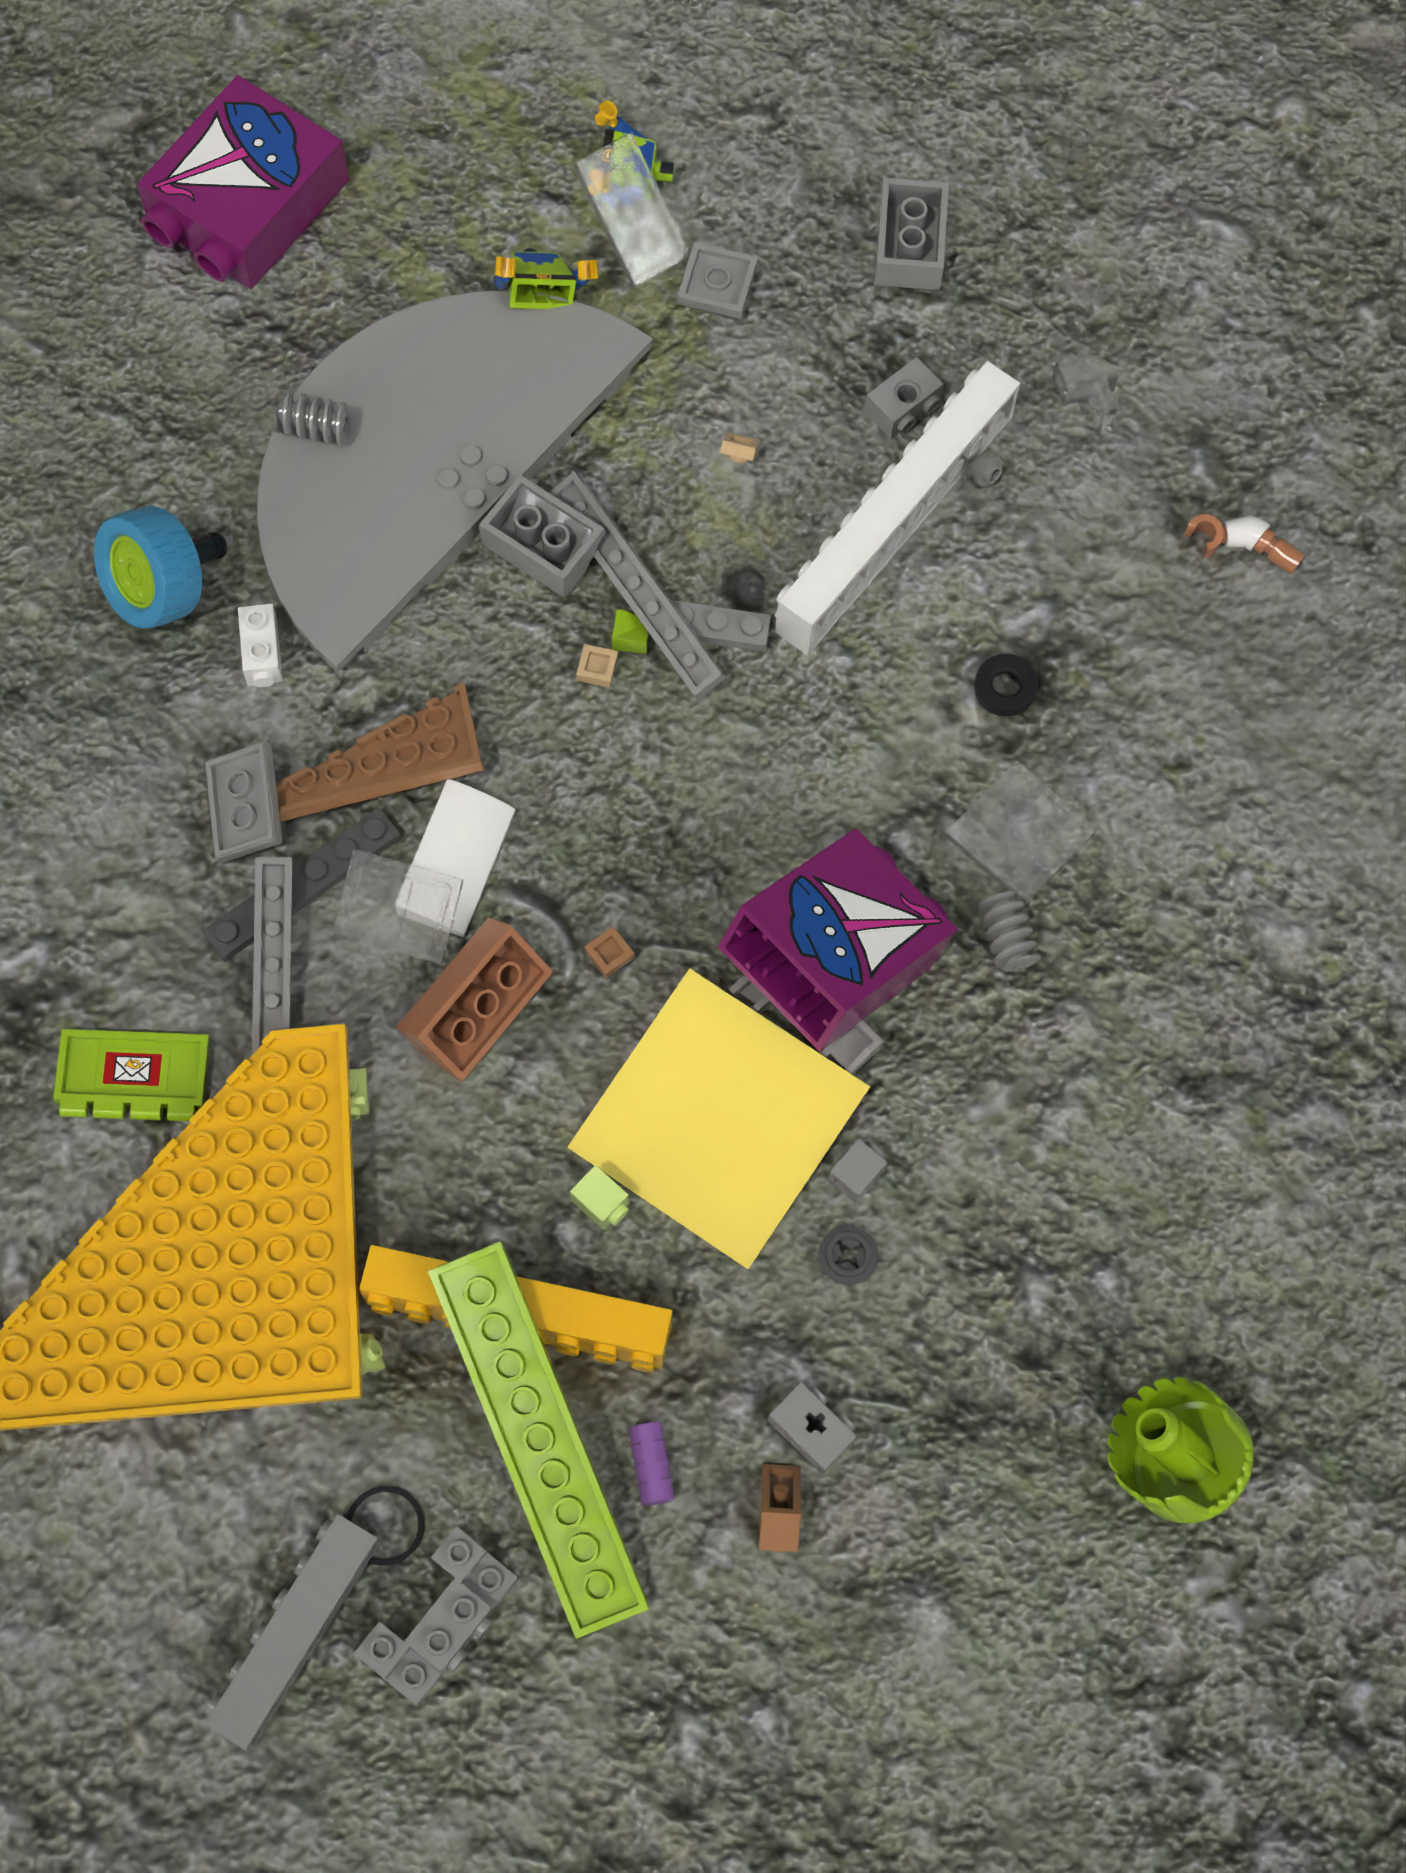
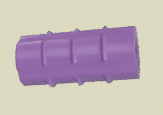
[629,1422,675,1506]

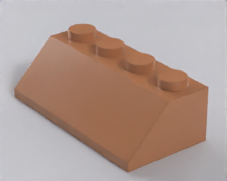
[396,918,553,1082]

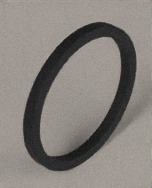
[346,1486,424,1566]

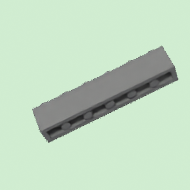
[204,1514,381,1752]

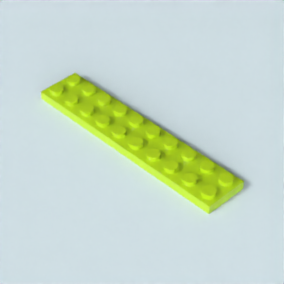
[428,1241,650,1639]

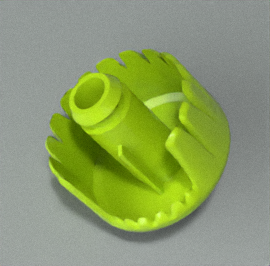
[1107,1376,1254,1524]

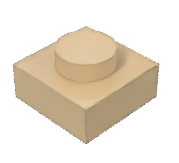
[720,432,761,463]
[576,644,618,688]

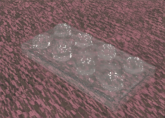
[572,132,690,287]

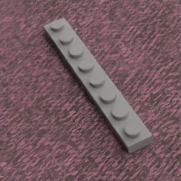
[549,471,726,699]

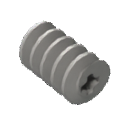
[273,390,350,447]
[978,891,1041,972]

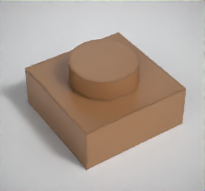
[584,926,635,978]

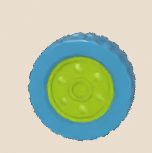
[94,506,228,629]

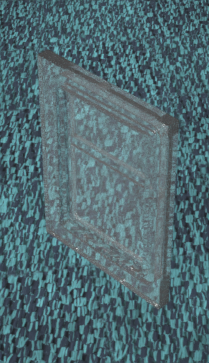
[332,849,464,964]

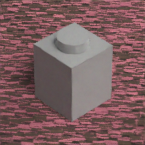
[828,1139,888,1204]

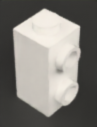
[238,604,283,687]

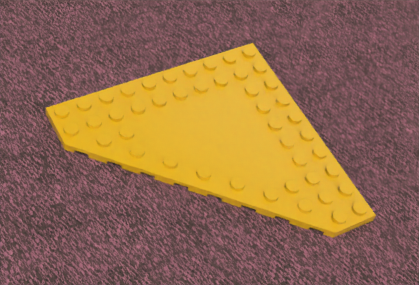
[0,1024,363,1431]

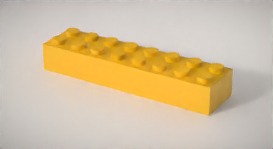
[359,1245,673,1372]

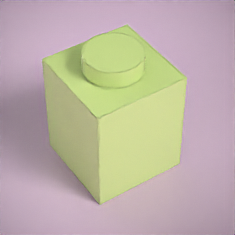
[570,1165,629,1230]

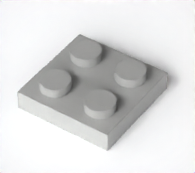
[677,242,758,319]

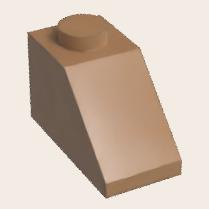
[759,1464,801,1552]

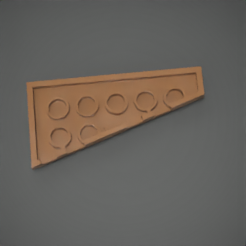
[276,682,484,822]

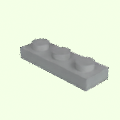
[671,600,771,652]

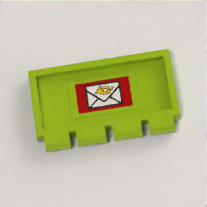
[53,1029,211,1121]

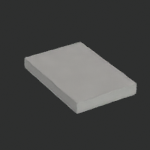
[205,741,283,863]

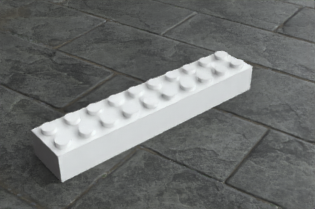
[775,361,1020,656]

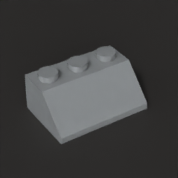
[479,475,605,598]

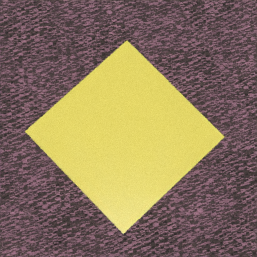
[567,968,870,1269]

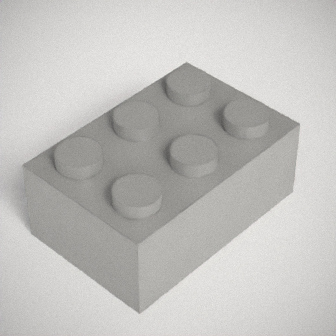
[874,178,949,290]

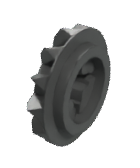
[818,1226,879,1286]

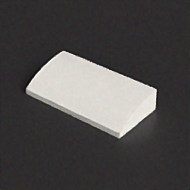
[395,779,516,938]

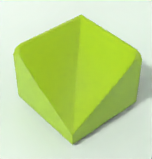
[612,609,650,654]

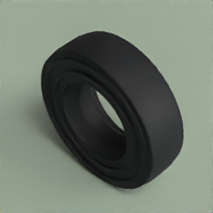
[974,654,1038,717]

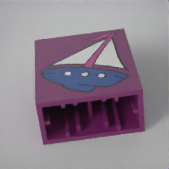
[137,75,349,289]
[718,828,958,1052]

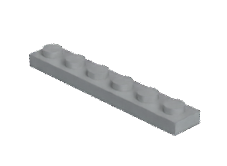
[252,857,292,1055]

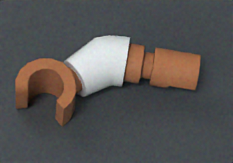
[1183,514,1305,574]

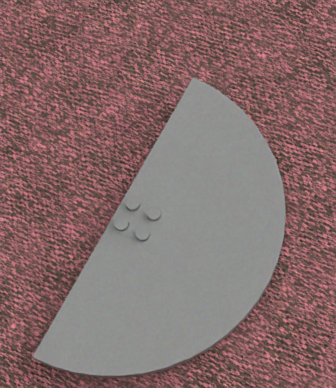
[257,291,653,672]

